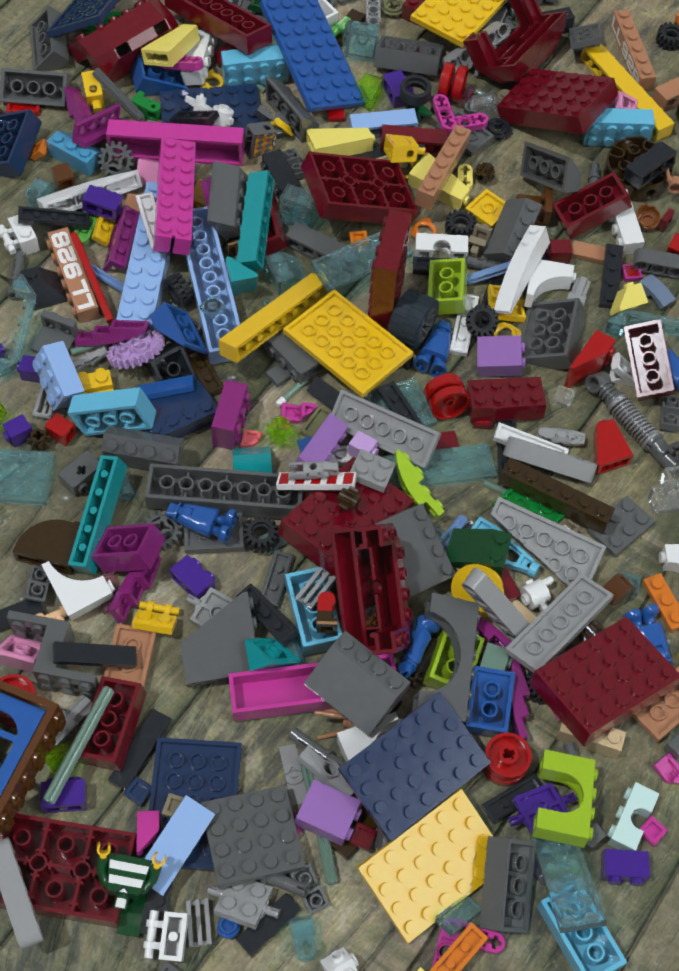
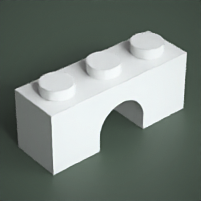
[415,233,468,262]

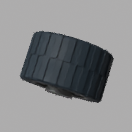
[387,288,439,350]

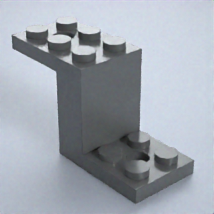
[7,610,99,699]

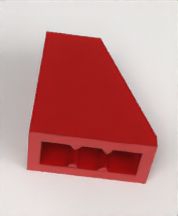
[593,419,633,475]

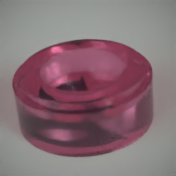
[462,85,476,102]

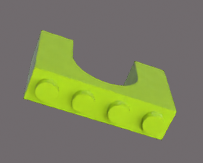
[532,749,598,848]

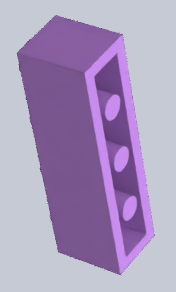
[295,413,348,472]

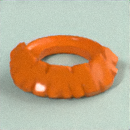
[410,218,437,239]

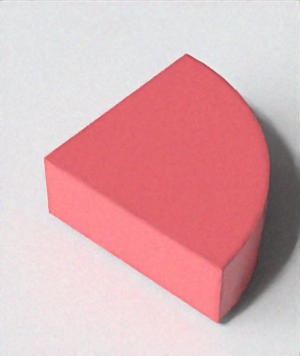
[240,429,263,448]

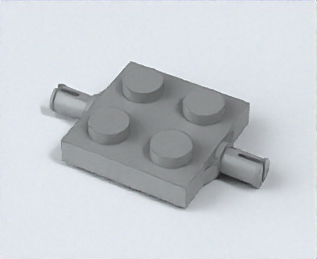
[185,587,233,627]
[207,881,281,930]

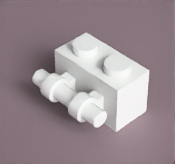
[0,215,40,256]
[143,910,189,962]

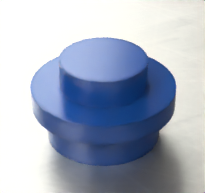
[217,918,240,939]

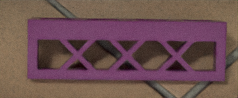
[72,104,123,149]
[103,205,140,272]

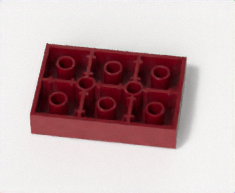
[496,68,618,134]
[301,151,419,224]
[367,210,412,331]
[278,457,414,577]
[529,616,679,747]
[0,813,137,928]

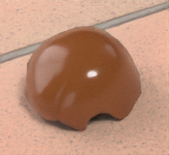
[635,203,661,230]

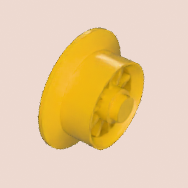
[451,564,504,618]

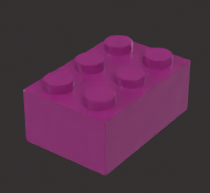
[211,380,251,450]
[91,523,165,572]

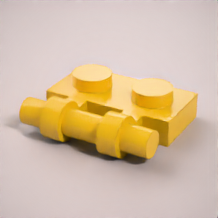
[132,600,180,635]

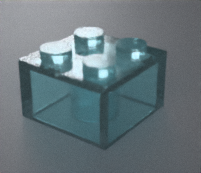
[279,184,319,229]

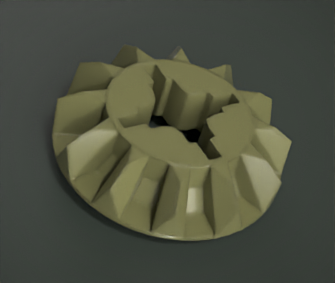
[381,0,404,18]

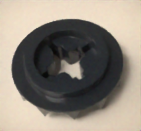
[485,118,511,140]

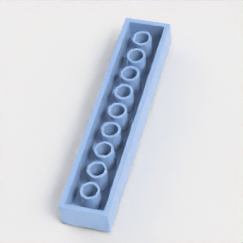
[116,181,174,331]
[185,206,246,364]

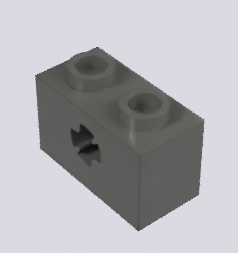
[58,451,99,497]

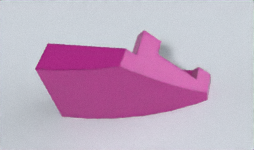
[280,402,317,424]
[652,753,679,785]
[137,810,160,856]

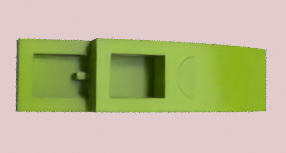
[394,449,445,520]

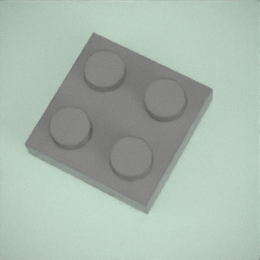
[350,449,396,493]

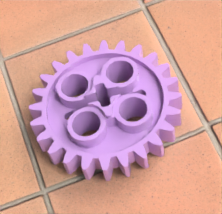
[106,328,165,370]

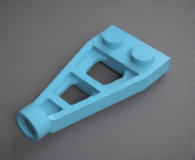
[471,517,541,578]

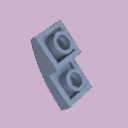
[637,274,676,309]

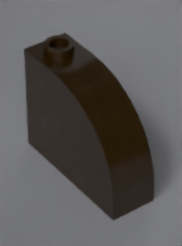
[13,519,80,575]

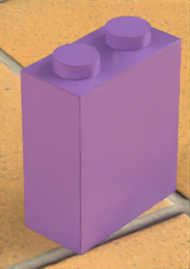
[477,335,525,377]
[295,779,362,846]

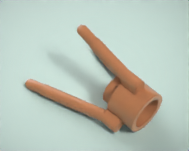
[665,168,679,194]
[314,709,355,740]

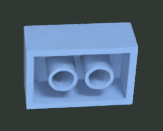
[33,341,85,411]

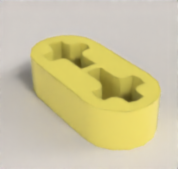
[457,164,473,191]

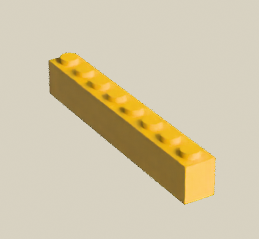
[580,44,675,142]
[219,273,329,363]

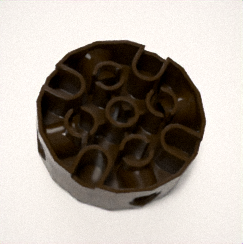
[603,136,674,201]

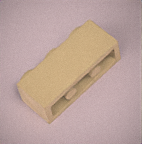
[556,721,626,759]

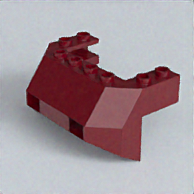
[67,0,179,88]
[463,0,567,87]
[330,523,413,655]

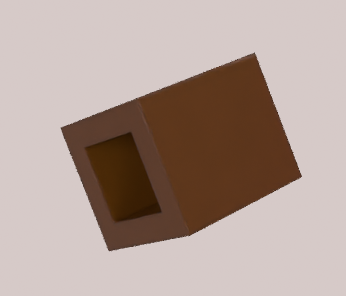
[51,162,76,191]
[603,574,635,605]

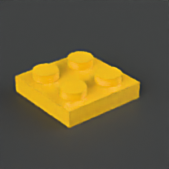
[465,189,506,228]

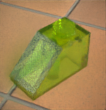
[357,73,383,112]

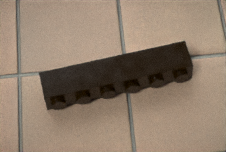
[498,458,615,534]

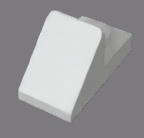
[610,352,635,387]

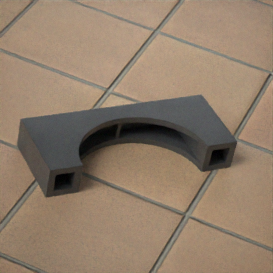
[411,592,481,723]

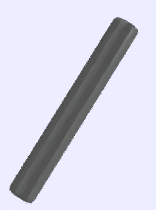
[92,68,145,121]

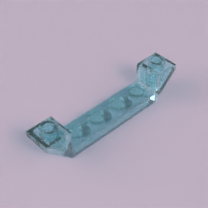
[0,273,36,378]
[605,309,679,336]

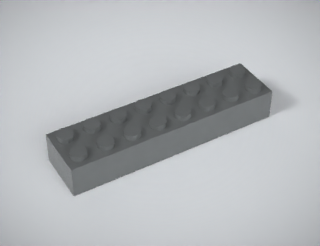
[145,463,304,519]

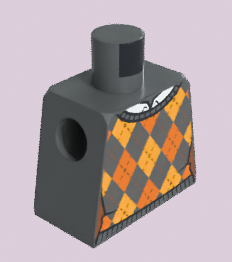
[244,121,283,159]

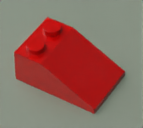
[564,330,616,389]

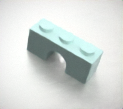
[607,782,659,851]

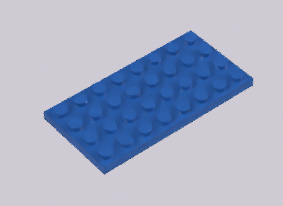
[259,0,365,112]

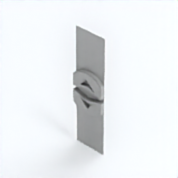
[279,744,307,805]

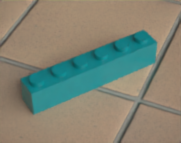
[236,170,275,271]
[68,455,127,575]

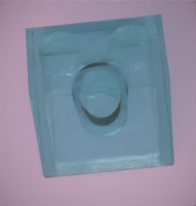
[342,20,379,62]
[264,251,307,296]

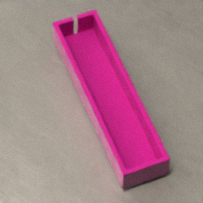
[106,119,245,166]
[153,137,196,255]
[228,653,396,722]

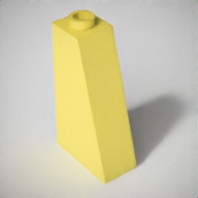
[141,24,200,67]
[306,128,375,156]
[408,152,470,211]

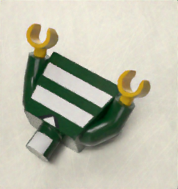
[96,842,167,911]

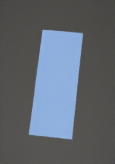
[145,795,215,896]

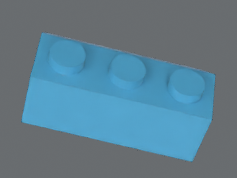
[46,131,109,177]

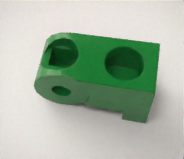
[131,90,161,121]

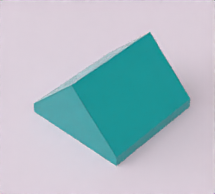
[225,256,258,295]
[232,446,272,473]
[245,638,301,671]

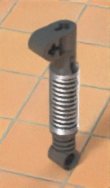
[585,371,679,475]

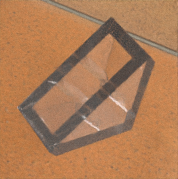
[470,91,499,119]

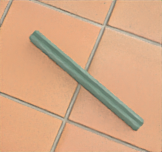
[43,686,114,804]
[301,764,338,885]

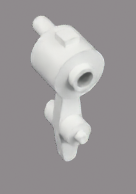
[185,94,234,127]
[520,576,554,612]

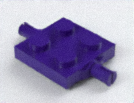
[508,783,577,838]

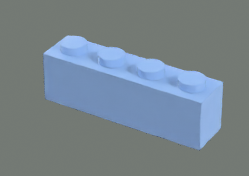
[349,108,418,139]

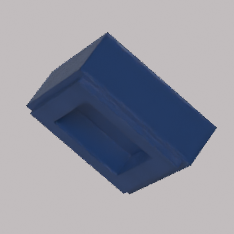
[123,776,151,807]

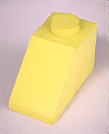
[610,282,648,316]

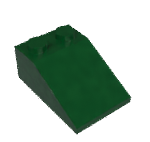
[446,528,512,578]

